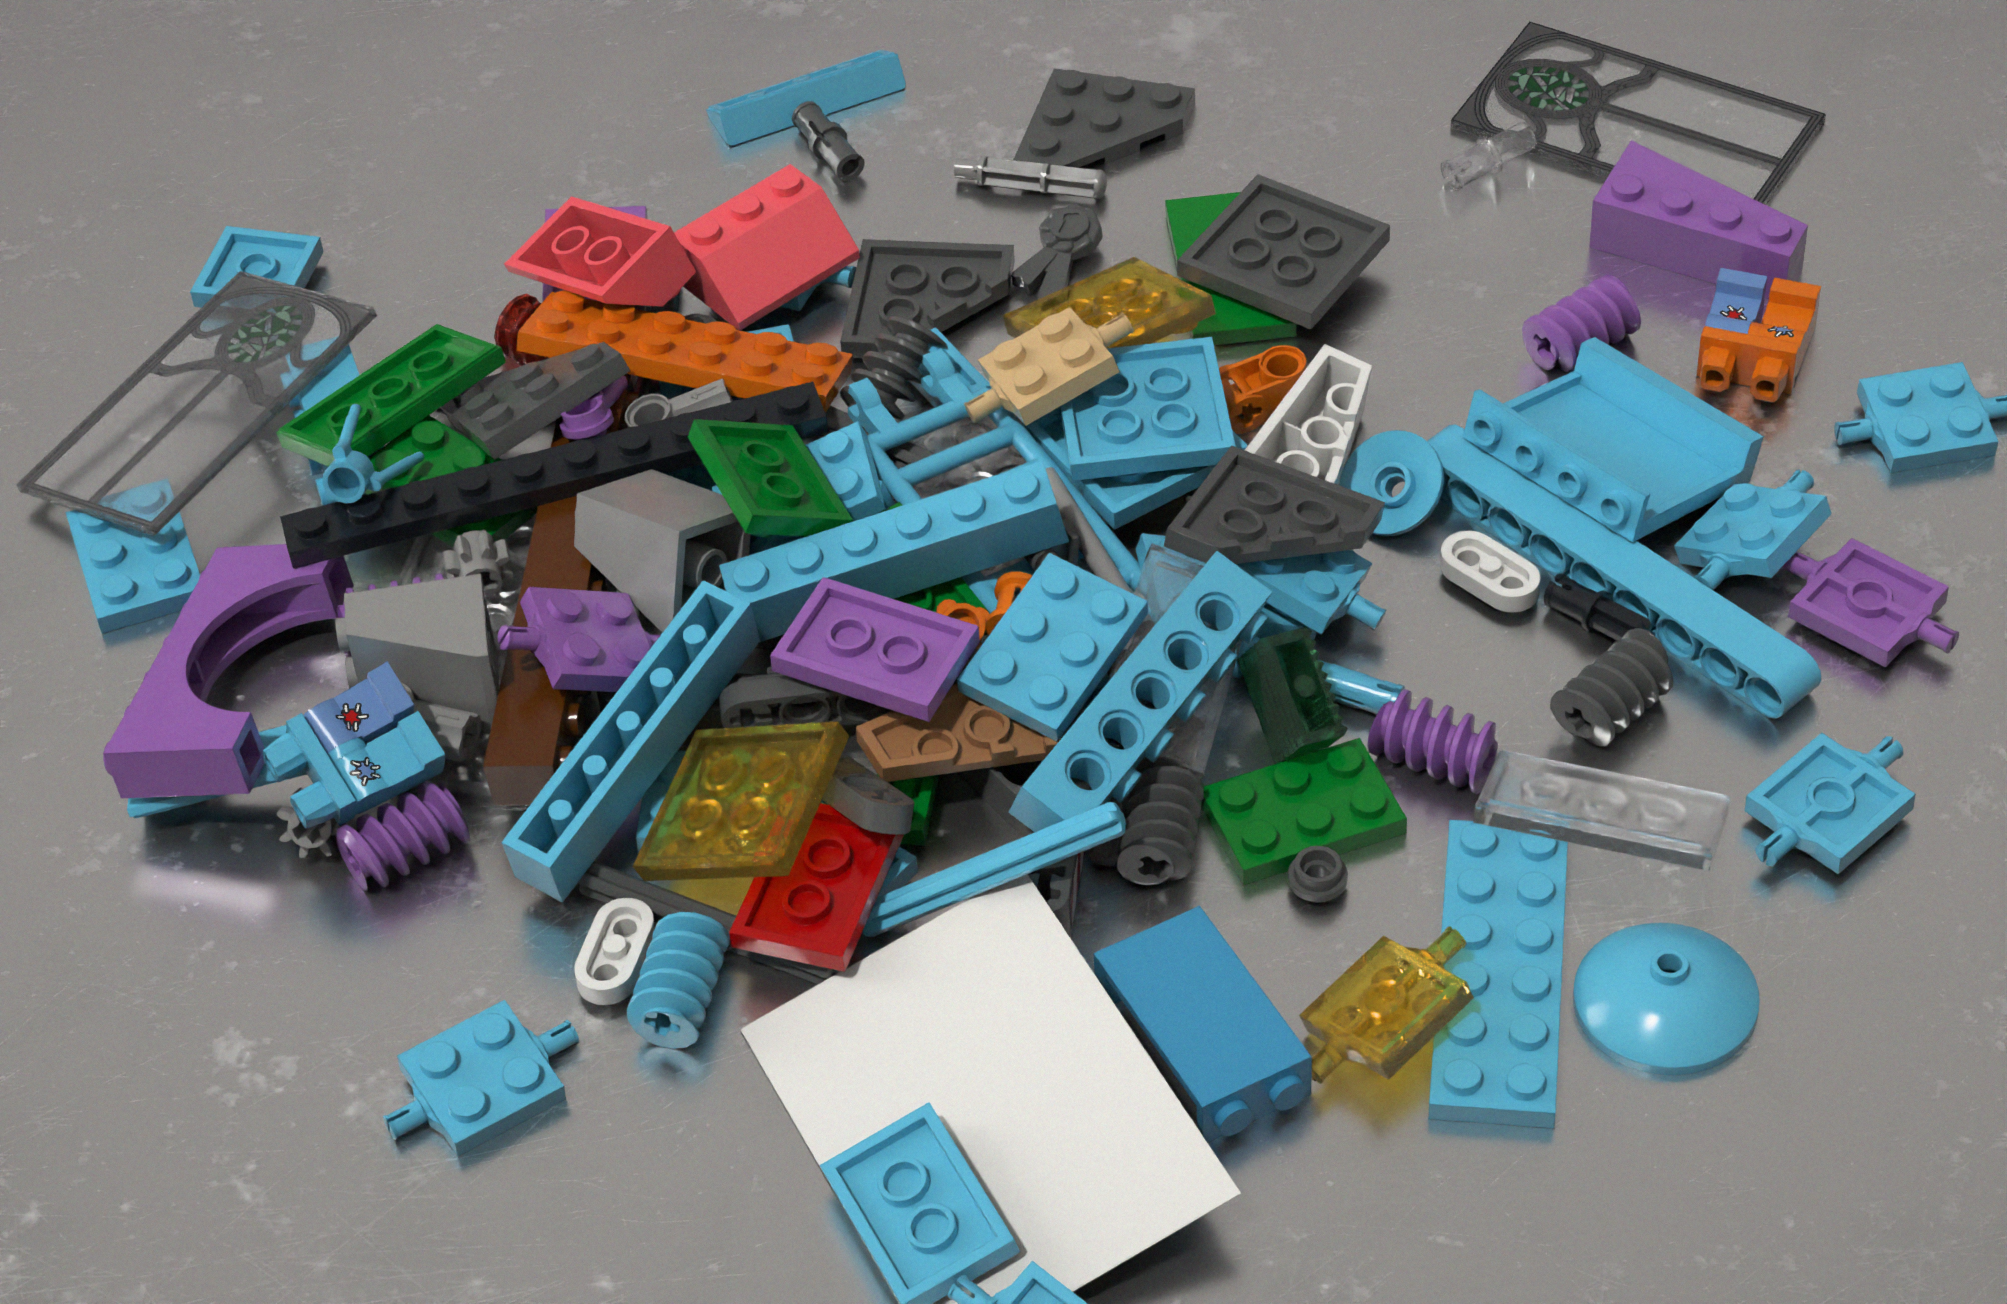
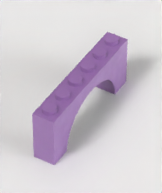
[103,544,354,799]

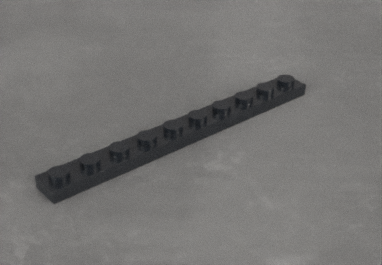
[280,382,829,568]

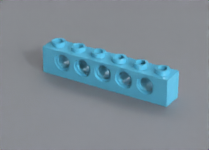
[1008,551,1272,832]

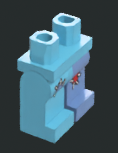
[263,661,445,828]

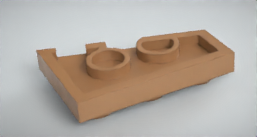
[856,684,1062,782]

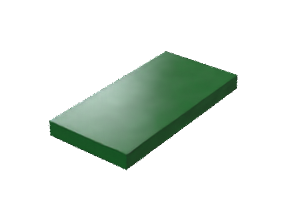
[1165,192,1296,345]
[276,324,507,466]

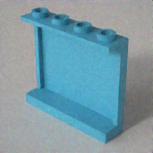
[1463,337,1764,542]

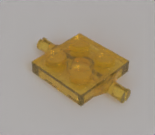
[1299,926,1474,1084]

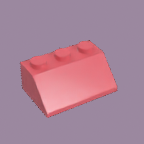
[674,164,860,330]
[504,196,696,307]

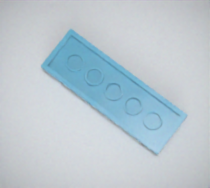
[1428,820,1568,1128]

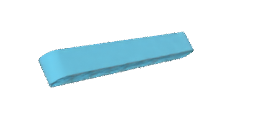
[1427,425,1821,719]

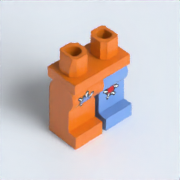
[1696,268,1821,402]

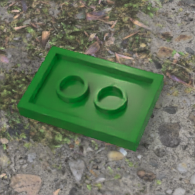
[365,415,538,547]
[688,419,853,538]
[1201,738,1407,886]

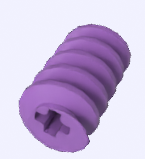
[1522,275,1641,372]
[1367,689,1498,794]
[336,781,471,891]

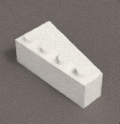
[1245,344,1372,485]

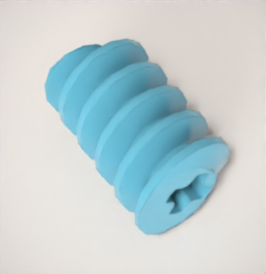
[627,912,730,1049]

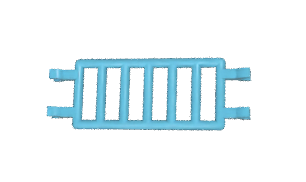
[848,348,1186,711]

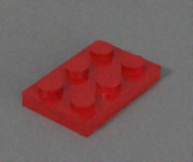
[729,797,904,972]

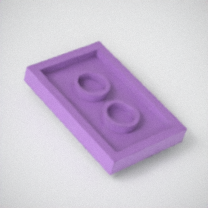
[770,577,980,722]

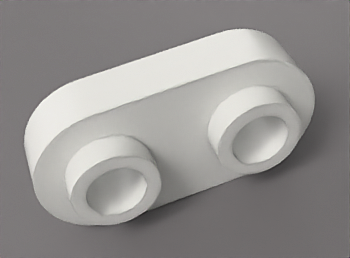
[1440,531,1540,612]
[574,898,655,1005]

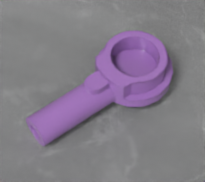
[559,376,628,440]

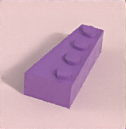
[1589,140,1808,299]

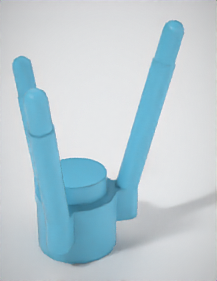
[322,404,424,504]

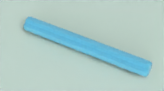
[863,802,1126,937]

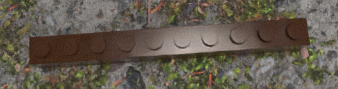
[483,374,643,806]

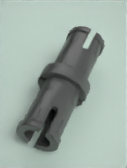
[792,101,865,181]

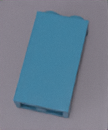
[1093,906,1312,1143]

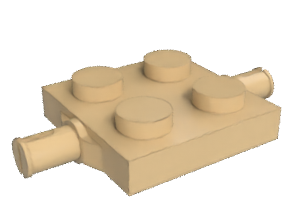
[964,307,1134,426]

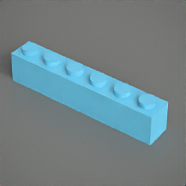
[719,460,1069,642]
[501,580,760,903]

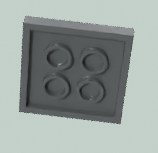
[1177,174,1390,329]

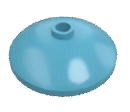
[1573,923,1760,1075]

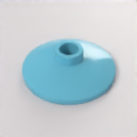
[1339,430,1444,536]

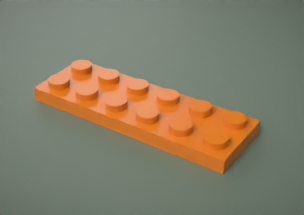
[517,290,853,413]

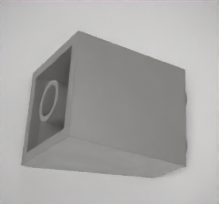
[574,469,751,633]
[335,574,500,734]

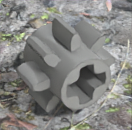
[442,530,514,598]
[277,787,346,859]

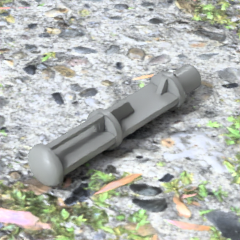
[954,156,1107,200]

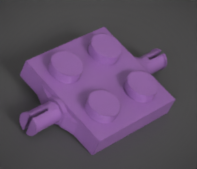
[1781,538,1959,668]
[498,587,661,692]

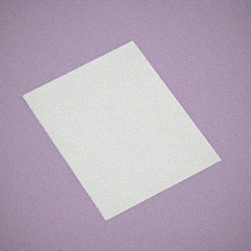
[740,874,1241,1304]

